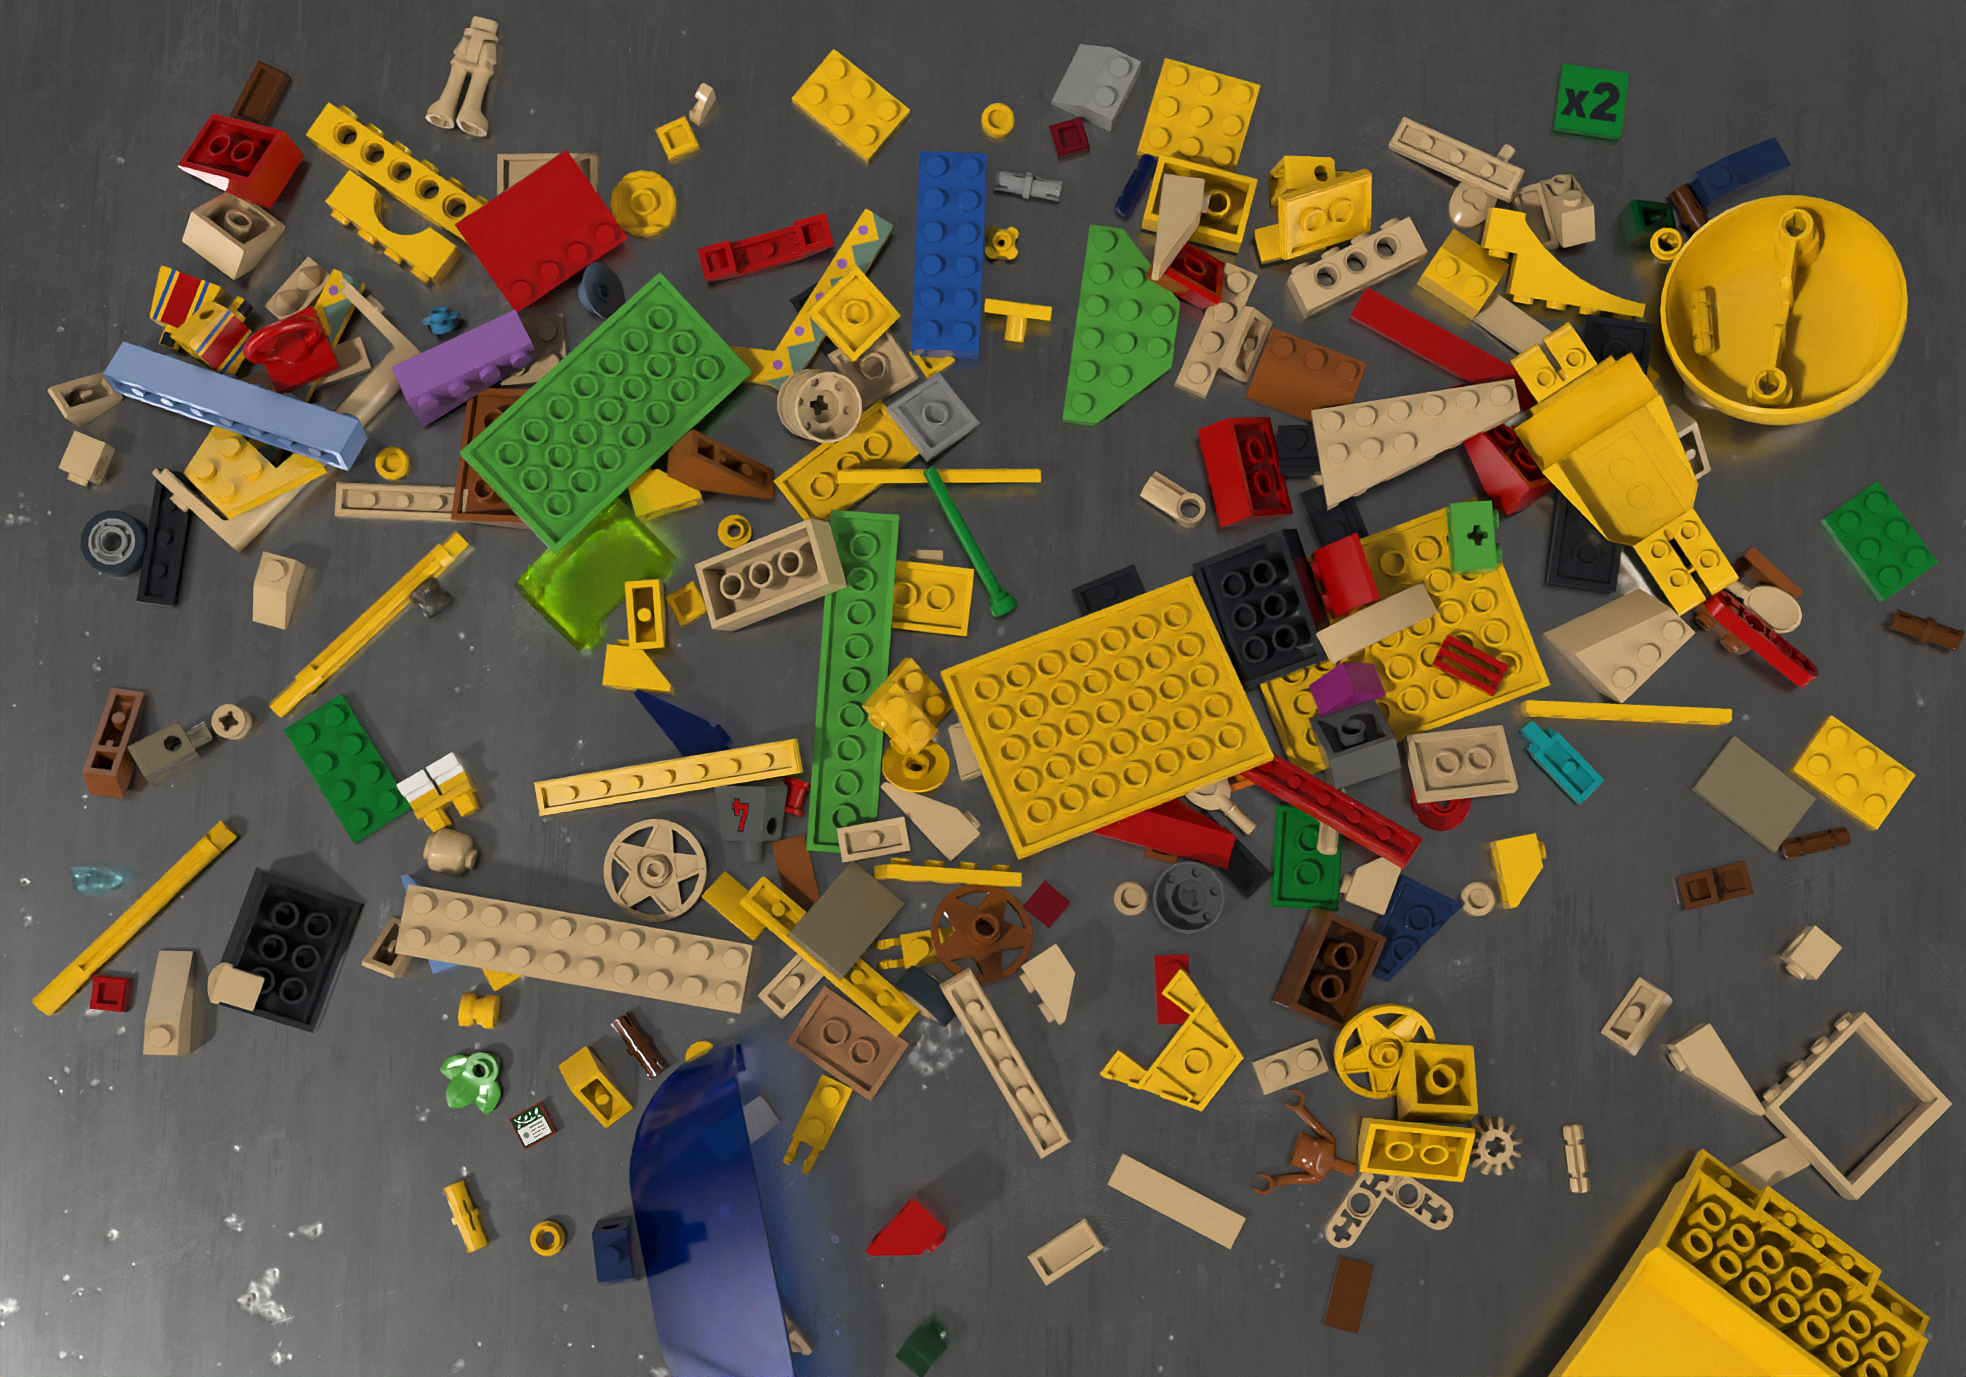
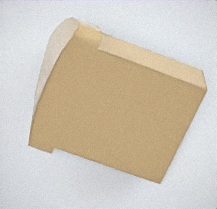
[208,962,265,1011]

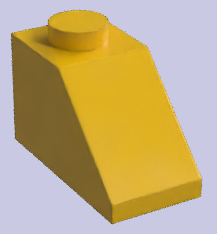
[628,467,705,522]
[625,579,666,650]
[602,640,675,695]
[1490,833,1546,909]
[558,1046,634,1128]

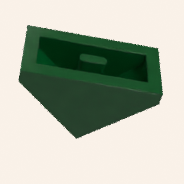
[1620,199,1677,246]

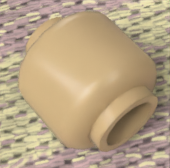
[423,828,477,877]

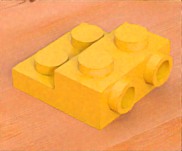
[862,658,953,755]

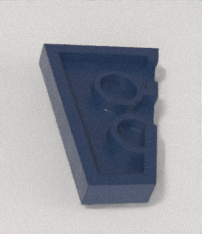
[1372,874,1464,982]

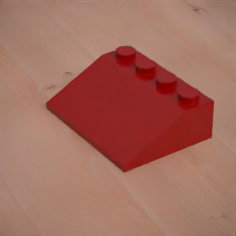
[454,149,628,313]

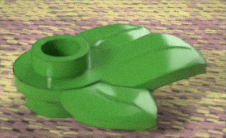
[440,1051,501,1115]

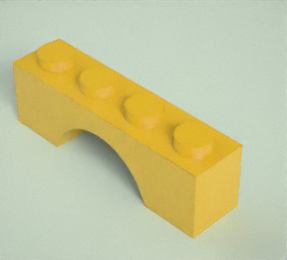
[325,170,463,286]

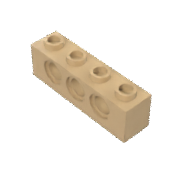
[1286,217,1428,319]

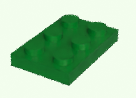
[1820,481,1938,603]

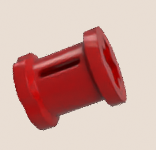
[783,776,811,817]

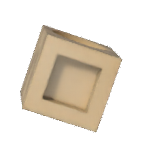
[58,431,116,487]
[1780,925,1842,980]

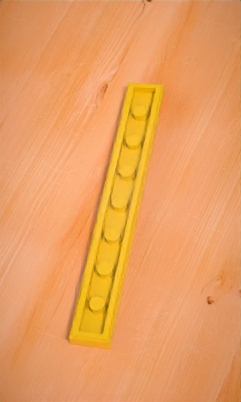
[534,738,803,816]

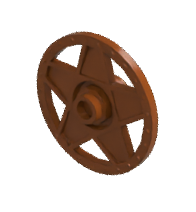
[930,884,1033,983]

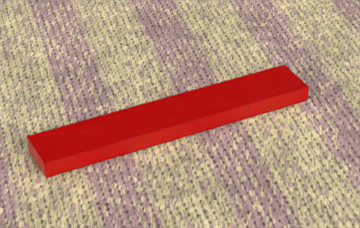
[1350,287,1535,414]
[1239,752,1423,869]

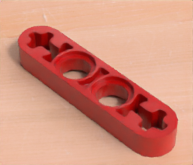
[1705,590,1819,688]

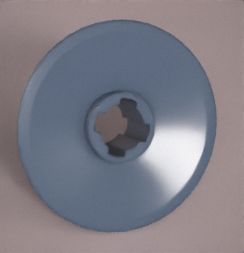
[578,262,625,319]

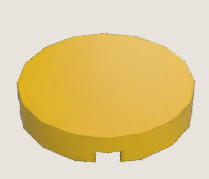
[610,170,677,238]

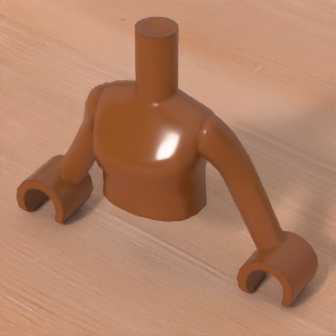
[1253,1089,1356,1195]

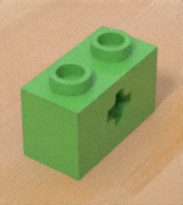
[1446,500,1502,575]

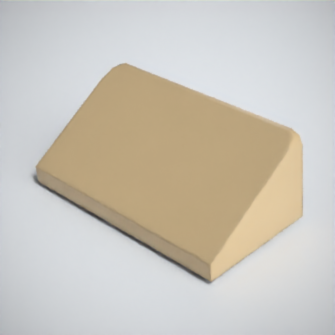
[1601,976,1673,1056]

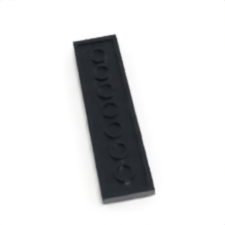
[1546,314,1654,593]

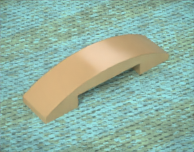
[1316,583,1438,664]

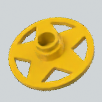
[1334,1003,1436,1099]

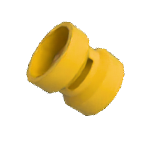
[458,992,500,1029]

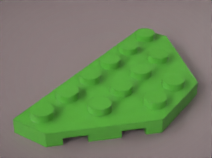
[1062,224,1180,426]

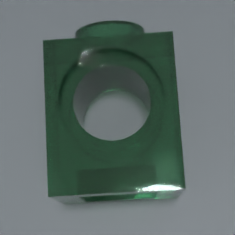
[895,1319,949,1377]

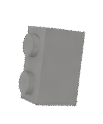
[1051,44,1141,132]

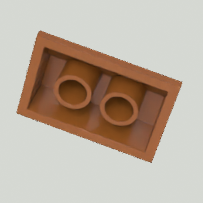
[1245,328,1367,423]

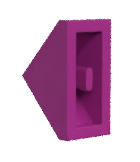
[1309,662,1386,717]

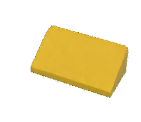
[701,871,766,941]

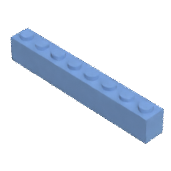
[103,341,368,471]

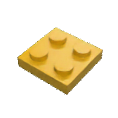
[806,265,901,362]

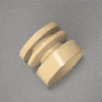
[777,368,862,443]

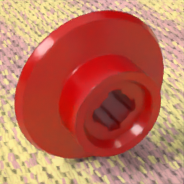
[1410,787,1471,831]

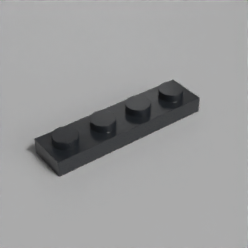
[136,469,193,607]

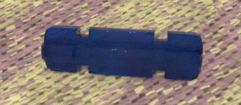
[1114,154,1158,217]

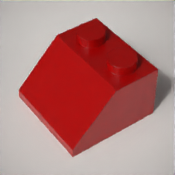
[1308,533,1380,620]

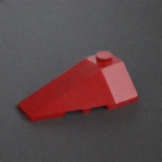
[1444,384,1556,515]
[1091,798,1236,869]

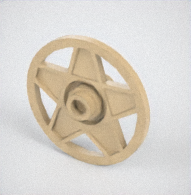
[604,819,707,922]

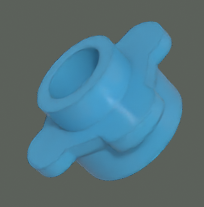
[422,306,461,334]

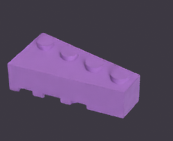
[391,310,538,427]

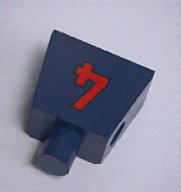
[592,1215,640,1286]

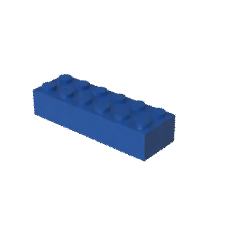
[911,151,987,360]

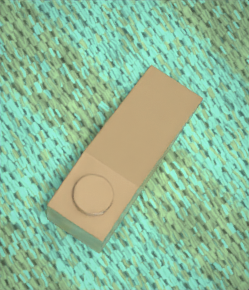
[1151,174,1210,281]
[880,782,981,863]
[143,950,195,1055]
[1667,1023,1767,1116]

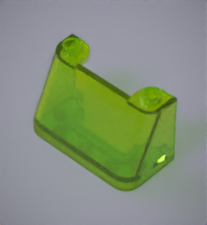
[514,498,676,653]

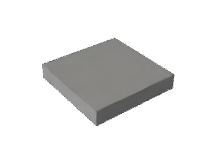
[886,372,980,462]

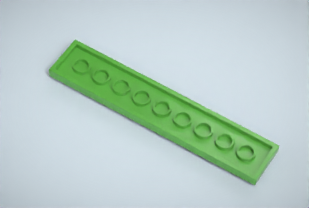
[806,510,900,853]

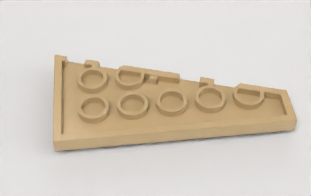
[1311,379,1520,511]

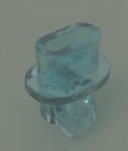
[70,867,123,896]

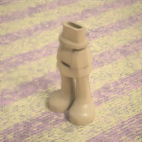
[426,16,498,137]

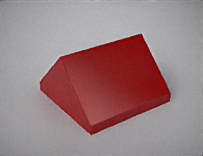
[1145,242,1225,309]

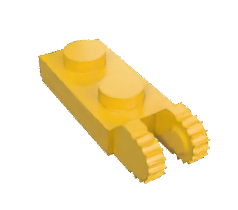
[873,926,972,970]
[782,1074,853,1175]

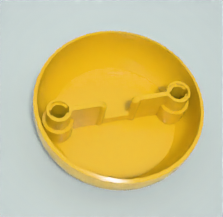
[1660,195,1908,425]

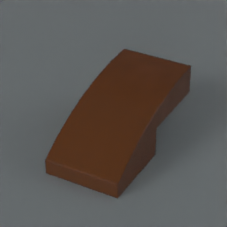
[1677,860,1754,910]

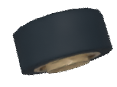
[895,965,956,1027]

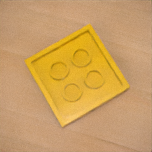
[1136,58,1261,173]

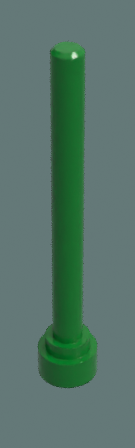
[923,466,1018,617]

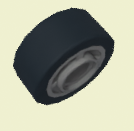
[80,510,148,577]

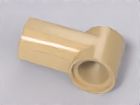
[1140,471,1205,528]

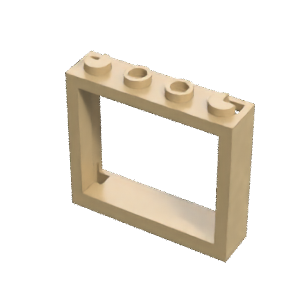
[1761,1012,1952,1200]

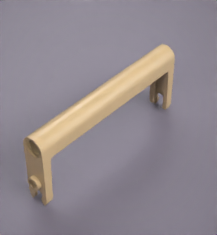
[152,279,421,553]

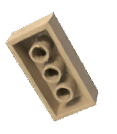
[695,518,847,631]

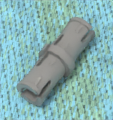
[993,168,1063,202]

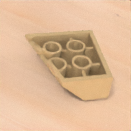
[1543,588,1695,704]

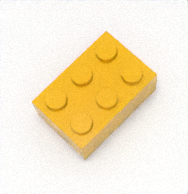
[1141,154,1258,253]

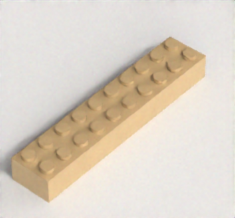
[395,884,753,1014]

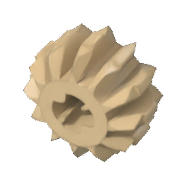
[1469,1116,1523,1176]

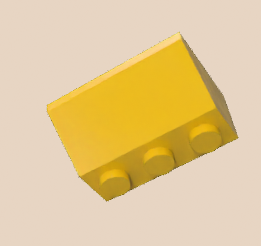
[1358,1118,1475,1182]

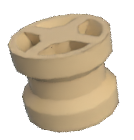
[211,704,252,740]

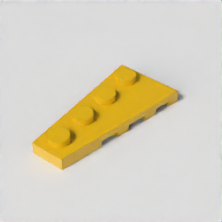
[873,858,1022,887]

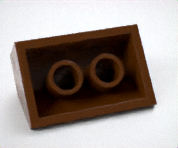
[1273,907,1387,1031]

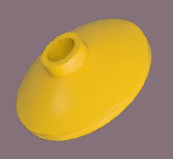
[881,740,950,793]

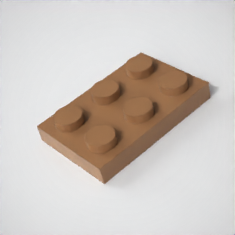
[786,985,910,1101]

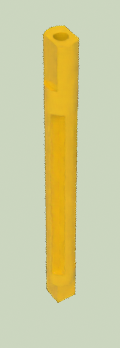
[269,531,469,718]
[32,820,237,1016]

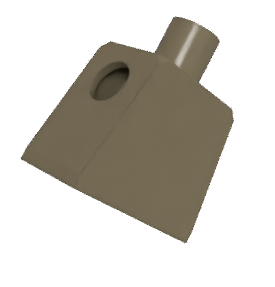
[127,721,214,787]

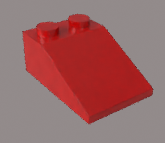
[178,113,305,208]

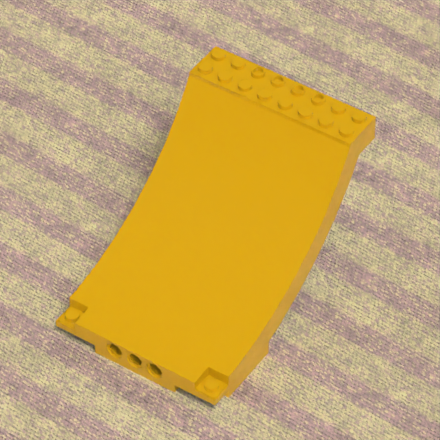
[1548,1148,1930,1377]

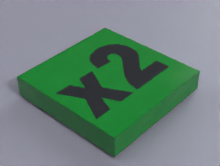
[1553,63,1630,140]

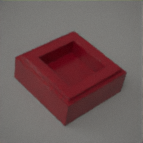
[1049,117,1090,160]
[1023,880,1071,929]

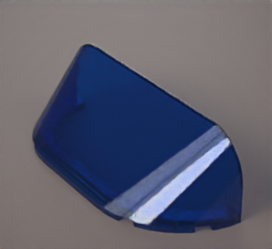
[629,1037,797,1377]

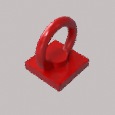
[243,306,342,395]

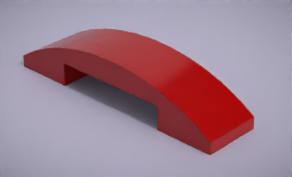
[697,213,834,282]

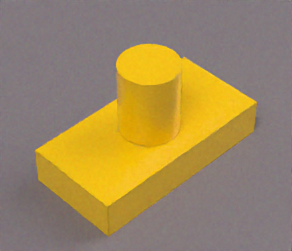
[984,298,1053,342]

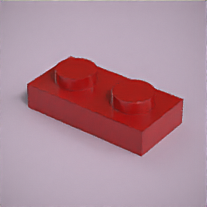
[1154,954,1190,1025]

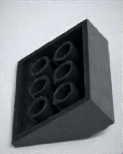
[1192,529,1330,690]
[208,867,361,1033]

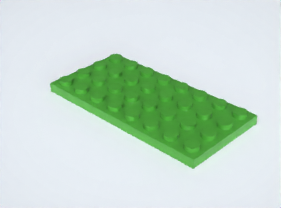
[459,272,753,555]

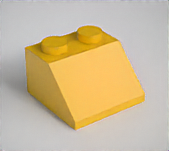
[1417,229,1510,320]
[1397,1042,1478,1124]

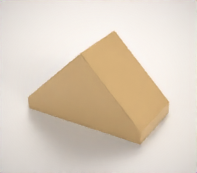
[48,371,123,427]
[362,916,412,978]

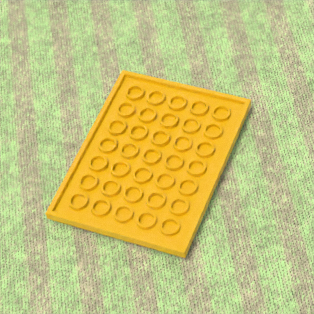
[1259,496,1551,775]
[940,576,1274,860]

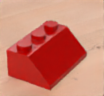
[1198,417,1293,527]
[865,1191,947,1256]

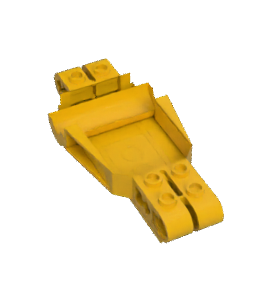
[1510,322,1739,616]

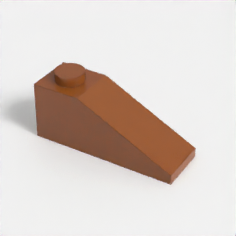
[667,429,774,499]
[82,688,146,799]

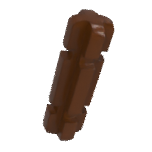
[1781,826,1850,860]

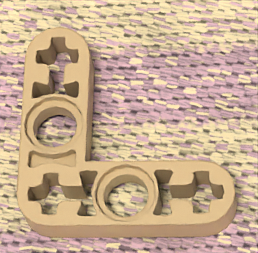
[1325,1172,1453,1248]

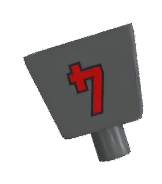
[715,785,787,862]

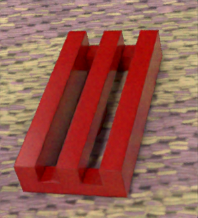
[1431,634,1509,697]

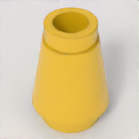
[1650,227,1685,264]

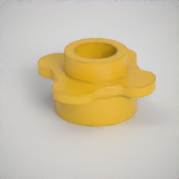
[985,226,1019,260]

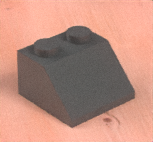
[1308,700,1401,790]

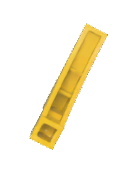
[1480,207,1646,321]

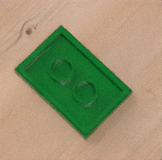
[1269,804,1343,912]

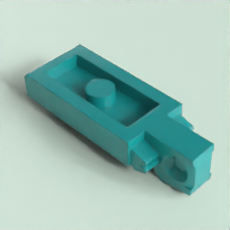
[1519,720,1605,805]

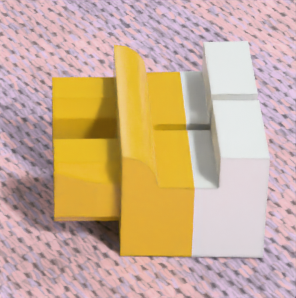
[396,752,480,833]

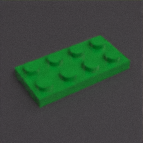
[283,694,413,845]

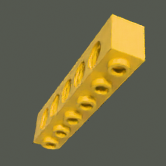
[305,102,489,249]

